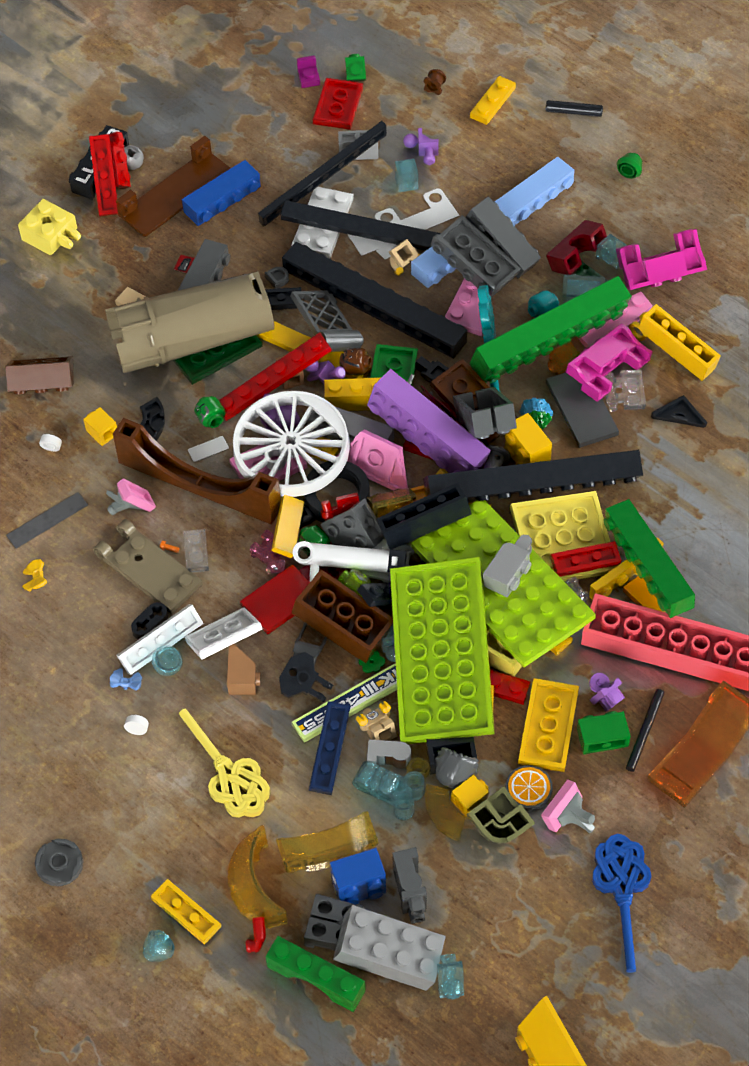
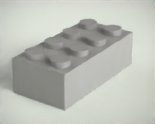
[333,905,446,991]

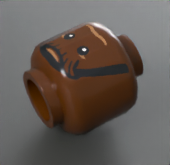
[339,348,372,375]

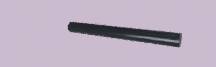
[626,689,665,772]

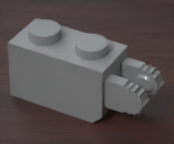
[483,534,532,597]

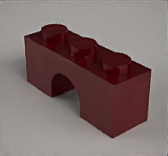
[546,220,608,276]

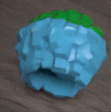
[519,398,553,430]

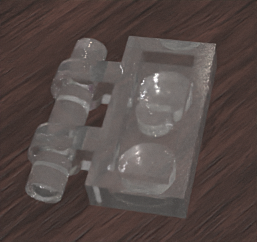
[605,370,646,412]

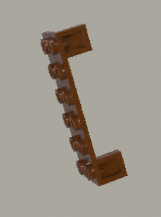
[116,136,231,237]

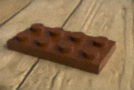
[430,358,518,446]

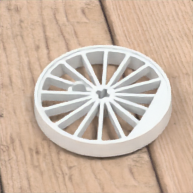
[233,391,350,497]

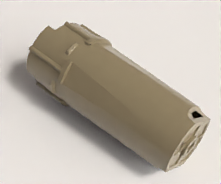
[105,271,274,374]

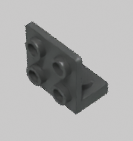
[321,498,384,549]

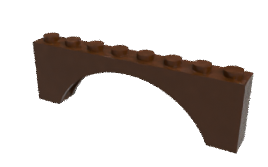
[113,418,281,525]

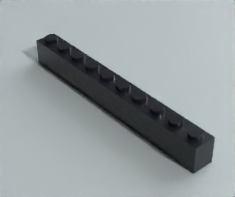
[282,242,467,359]
[423,450,643,503]

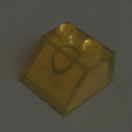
[367,488,416,518]

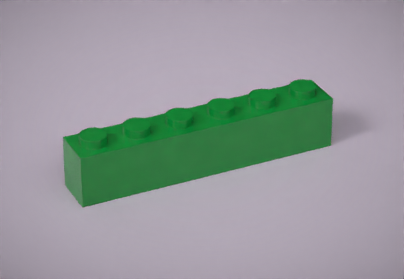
[604,499,695,618]

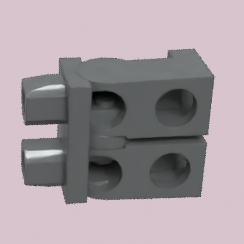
[392,847,427,924]
[304,894,363,951]

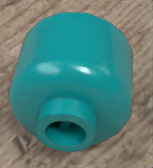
[528,290,559,318]

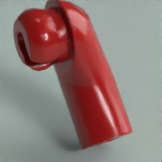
[245,917,266,953]

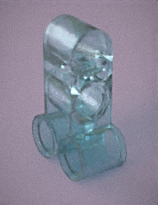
[352,761,425,820]

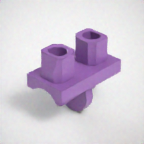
[589,673,625,712]

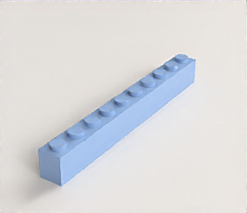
[411,157,574,288]

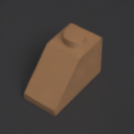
[227,644,261,695]

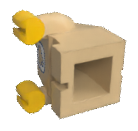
[389,239,421,276]
[356,701,397,741]

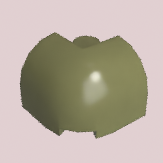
[467,786,535,843]

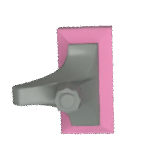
[106,478,156,515]
[541,779,595,834]

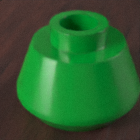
[616,153,642,179]

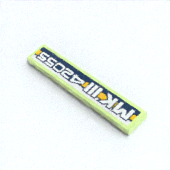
[292,663,397,743]

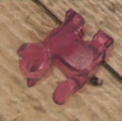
[250,530,294,574]

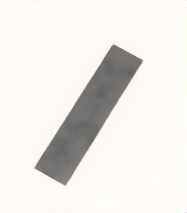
[6,492,88,549]

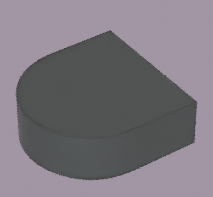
[265,267,289,289]

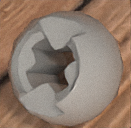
[124,145,144,170]

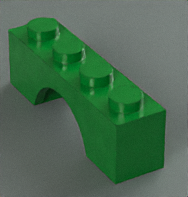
[265,936,366,1012]

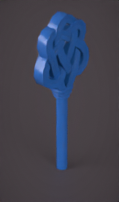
[592,833,652,973]

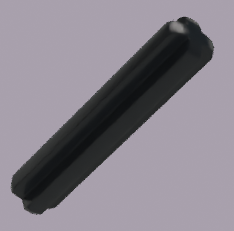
[545,100,603,117]

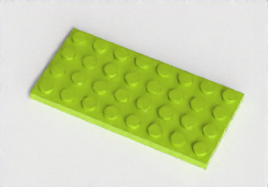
[411,500,596,668]
[390,557,495,744]

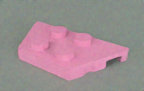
[336,429,408,496]

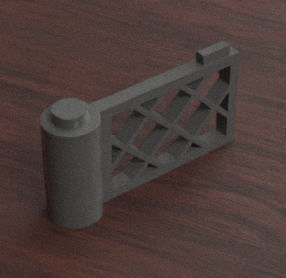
[290,290,364,352]

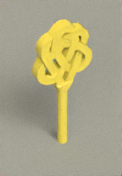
[179,709,270,818]

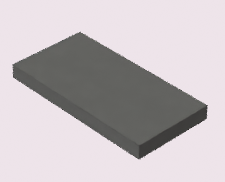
[546,373,619,448]

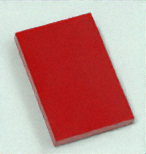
[313,78,363,130]
[240,564,310,635]

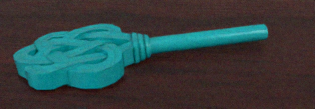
[478,285,500,392]

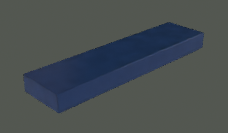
[309,701,351,795]

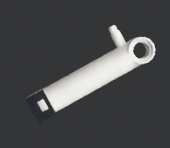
[293,541,407,582]

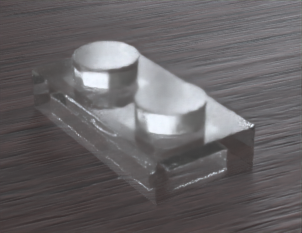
[183,529,209,573]

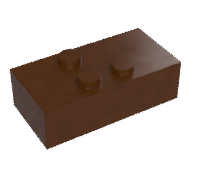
[292,570,393,663]

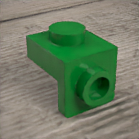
[345,54,366,82]

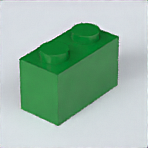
[577,711,631,755]

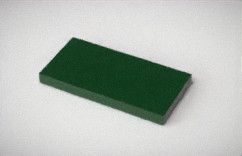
[173,335,263,385]

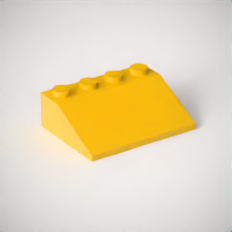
[515,996,587,1066]

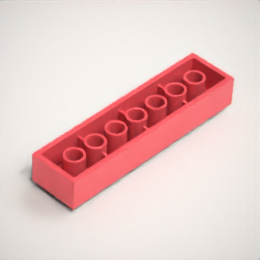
[581,593,749,691]

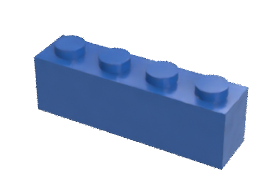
[182,160,261,226]

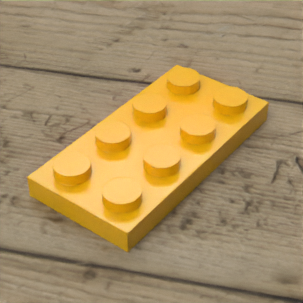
[518,678,579,772]

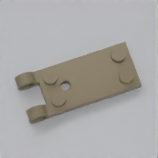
[93,519,203,614]

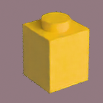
[83,407,117,446]
[451,775,489,817]

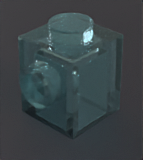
[395,159,418,192]

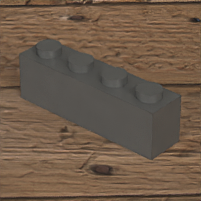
[465,196,541,279]
[178,239,231,290]

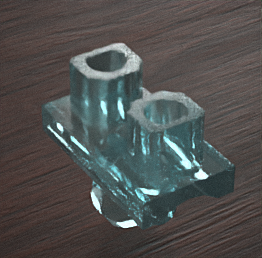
[437,954,464,1000]

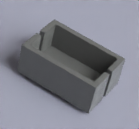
[453,387,517,439]

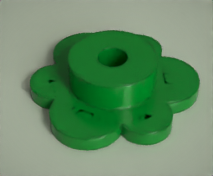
[358,651,385,673]

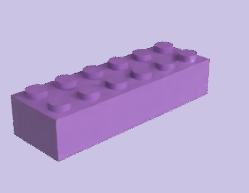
[367,369,491,473]

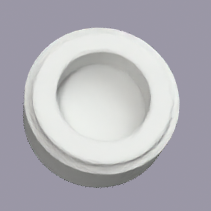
[39,434,62,452]
[124,715,149,735]

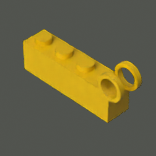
[629,304,721,381]

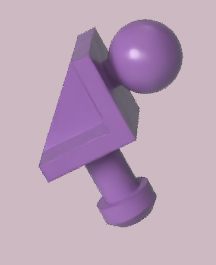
[403,128,439,165]
[305,361,346,384]

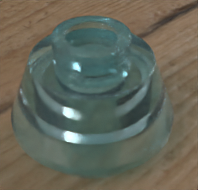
[152,645,183,676]
[143,930,175,962]

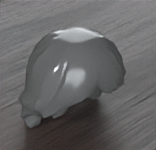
[435,747,479,789]

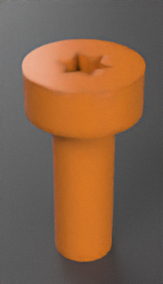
[160,540,180,553]

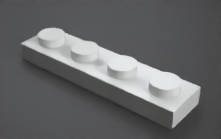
[116,604,204,675]

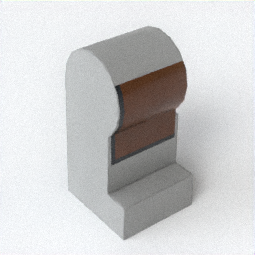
[367,739,411,770]

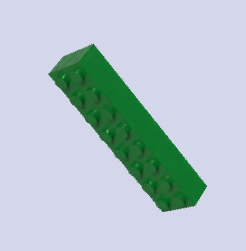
[469,276,632,384]

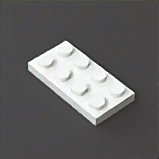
[291,187,353,259]

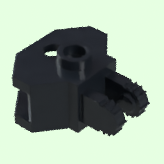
[279,652,334,702]

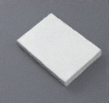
[185,607,262,659]

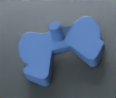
[110,668,142,690]

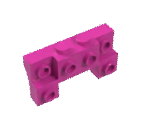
[616,229,707,290]
[566,323,652,402]

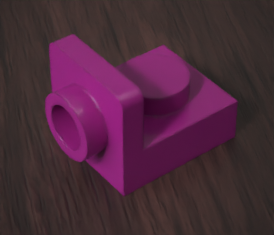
[297,56,320,88]

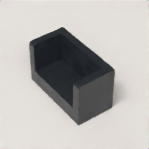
[426,737,477,775]

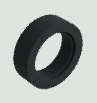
[304,461,370,523]

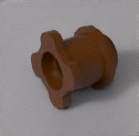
[423,69,446,95]

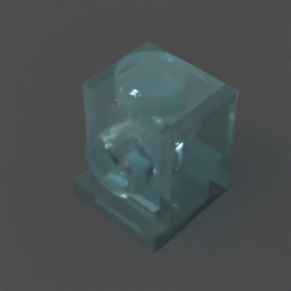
[596,234,627,269]

